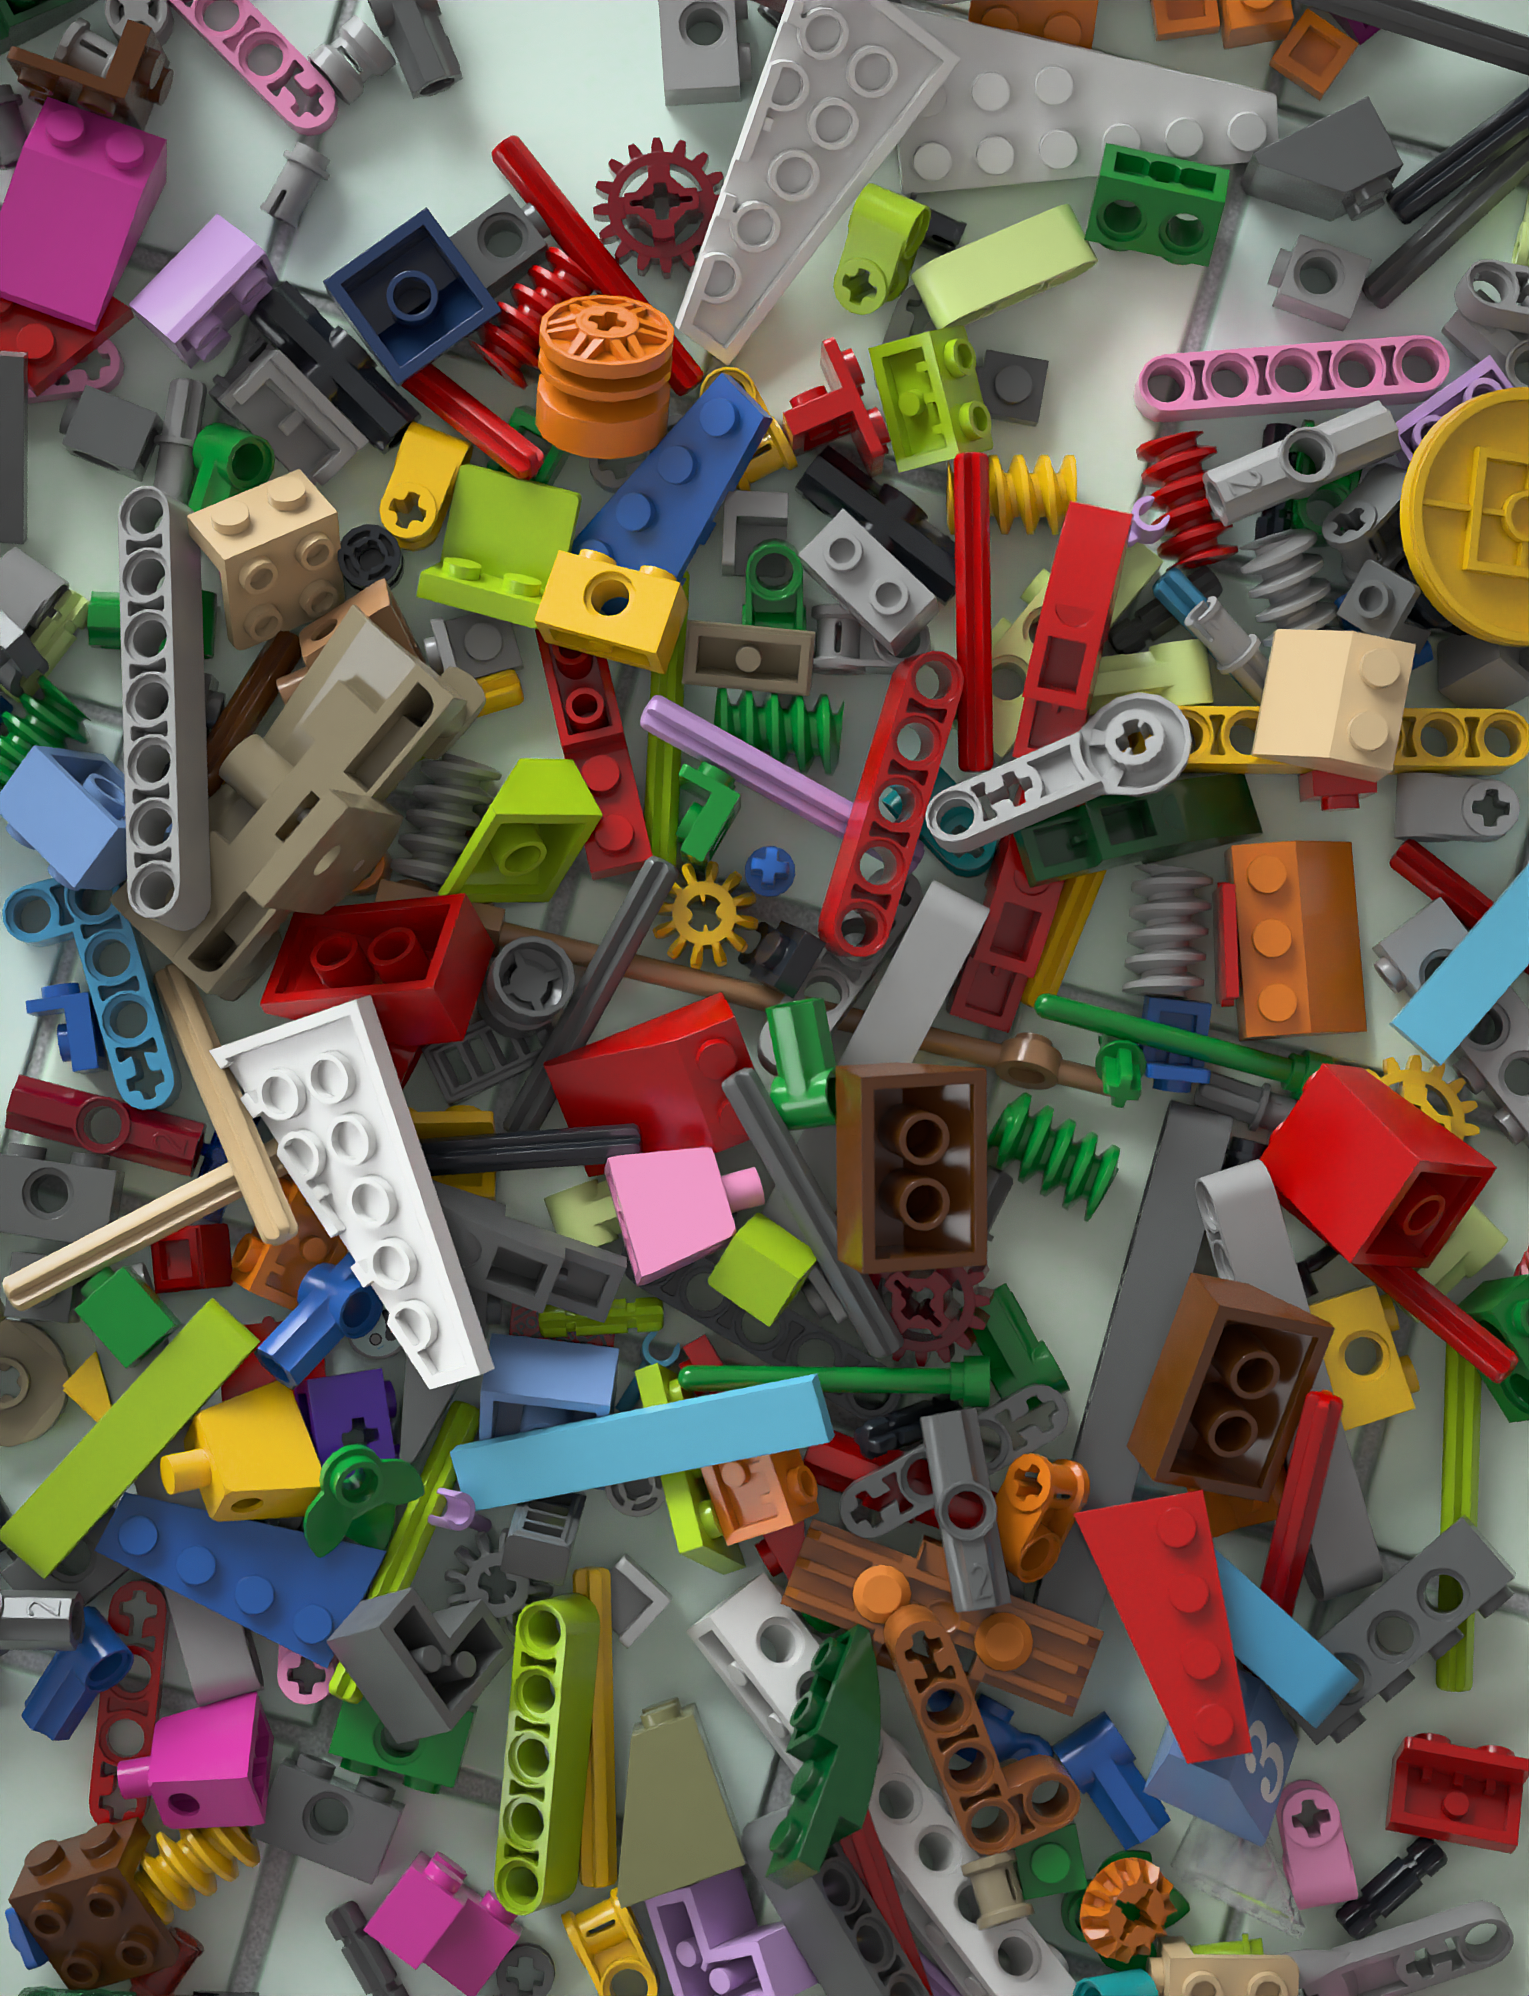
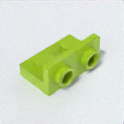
[868,325,994,473]

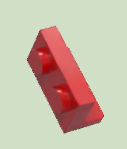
[1385,1733,1529,1854]

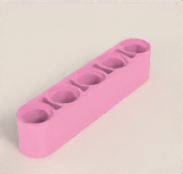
[1133,335,1450,423]

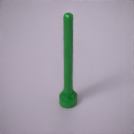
[1034,993,1333,1100]
[678,1355,990,1407]

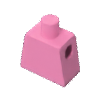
[604,1147,765,1287]

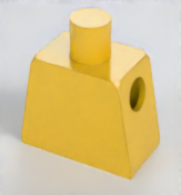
[160,1380,322,1522]

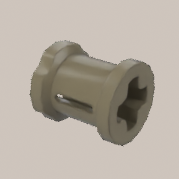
[960,1850,1035,1931]

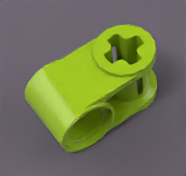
[833,183,931,315]

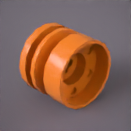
[536,295,674,460]

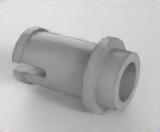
[260,142,331,228]

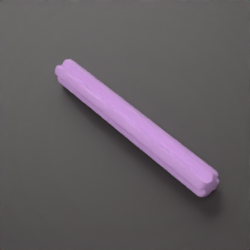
[640,695,925,874]

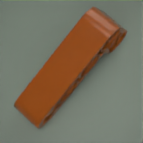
[883,1604,1081,1855]

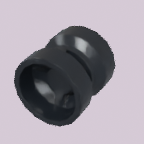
[337,524,405,592]

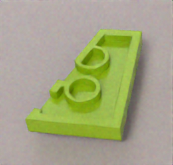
[634,1363,747,1575]

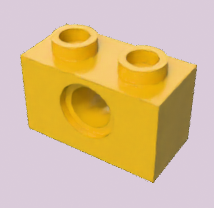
[534,549,689,675]
[1308,1285,1420,1431]

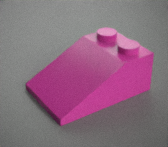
[0,97,167,332]

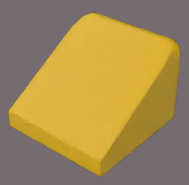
[62,1351,112,1422]

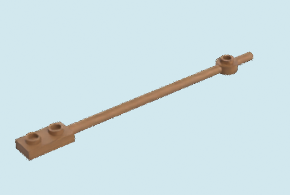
[375,879,1111,1097]

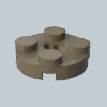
[0,1319,72,1447]

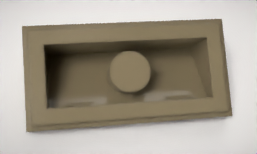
[682,619,816,696]

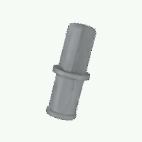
[153,378,207,506]
[1184,596,1269,706]

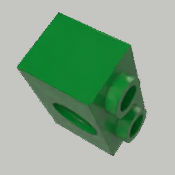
[328,1695,478,1794]

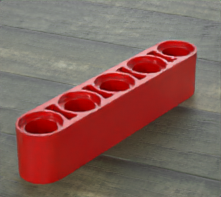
[818,651,964,957]

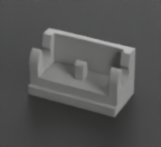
[217,349,369,486]

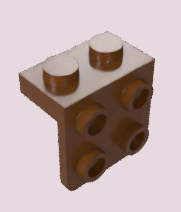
[6,19,173,131]
[8,1817,180,1993]

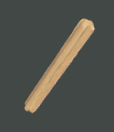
[153,963,298,1246]
[2,1138,288,1311]

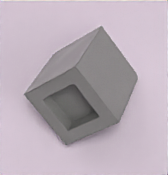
[722,490,789,578]
[1437,634,1529,709]
[609,1553,673,1649]

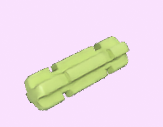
[0,589,90,703]

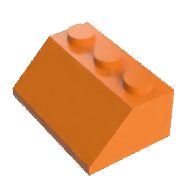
[1224,840,1367,1041]

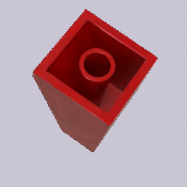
[1259,1063,1497,1269]

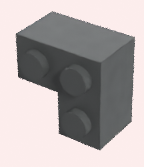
[326,1587,514,1744]

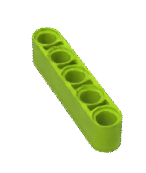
[0,1298,261,1580]
[494,1593,600,1916]

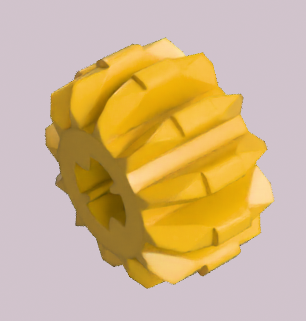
[652,861,758,969]

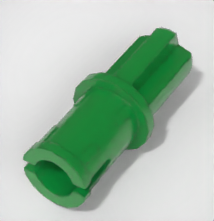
[1095,1034,1146,1108]

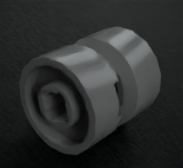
[477,936,575,1039]

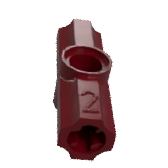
[5,1074,207,1178]

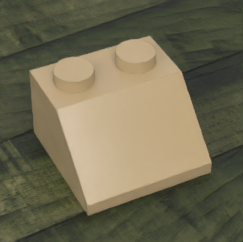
[1251,629,1416,782]

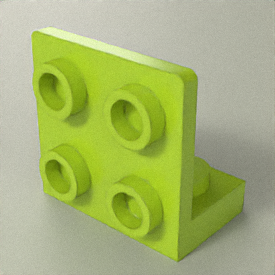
[416,463,582,629]

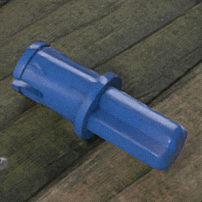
[745,846,795,897]

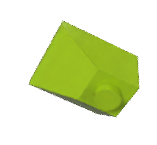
[438,758,603,903]

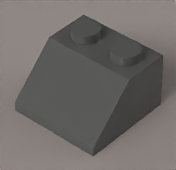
[1240,96,1403,222]

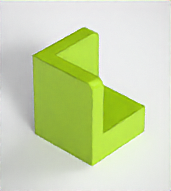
[708,1213,818,1327]

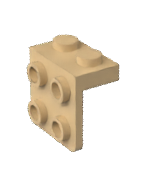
[187,469,345,650]
[1146,1936,1299,1996]

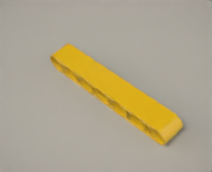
[1130,706,1529,776]

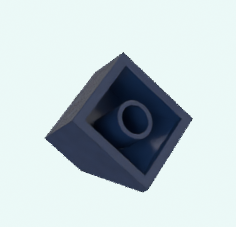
[323,207,502,387]

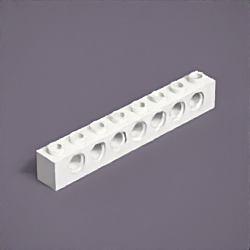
[686,1572,1077,1996]

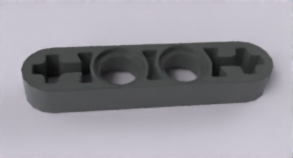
[839,1384,1069,1538]

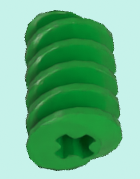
[0,675,91,792]
[714,687,844,776]
[987,1092,1120,1222]

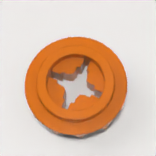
[1080,1858,1177,1964]

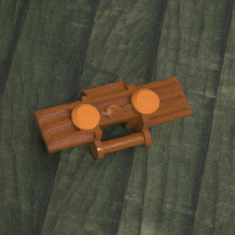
[780,1518,1104,1717]

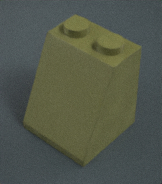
[617,1697,746,1909]

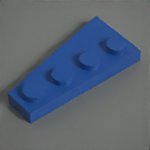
[571,373,773,616]
[94,1492,387,1669]

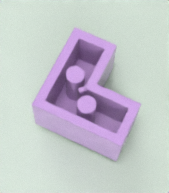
[645,1867,819,1996]

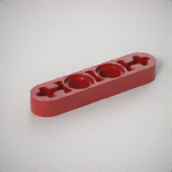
[89,1579,171,1825]

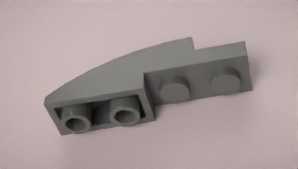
[432,1180,627,1323]

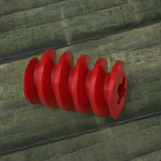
[468,246,602,390]
[1136,431,1239,571]

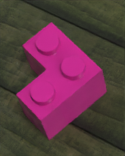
[364,1850,523,1996]

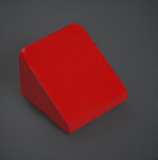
[151,1223,233,1294]

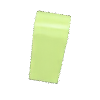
[911,204,1098,330]

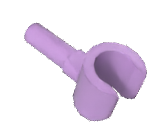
[1127,496,1170,548]
[428,1488,492,1533]

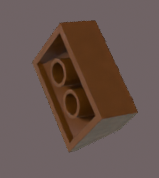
[836,1062,987,1274]
[1127,1272,1335,1502]

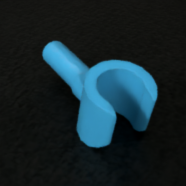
[615,1331,680,1412]

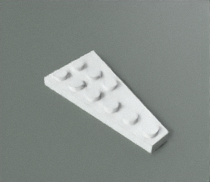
[675,0,961,366]
[889,1,1279,195]
[209,995,495,1389]

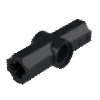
[248,281,422,455]
[795,445,956,606]

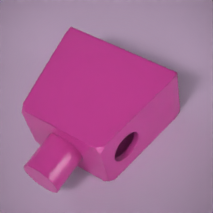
[117,1691,274,1829]

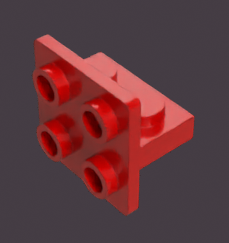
[782,336,891,478]

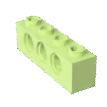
[952,542,1164,764]

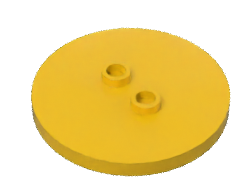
[1400,387,1529,647]

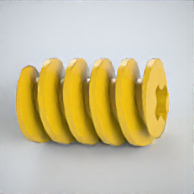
[946,455,1077,535]
[134,1826,261,1926]

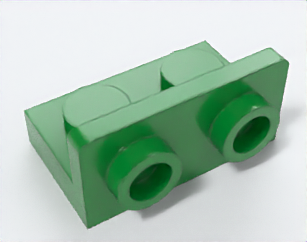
[675,761,741,873]

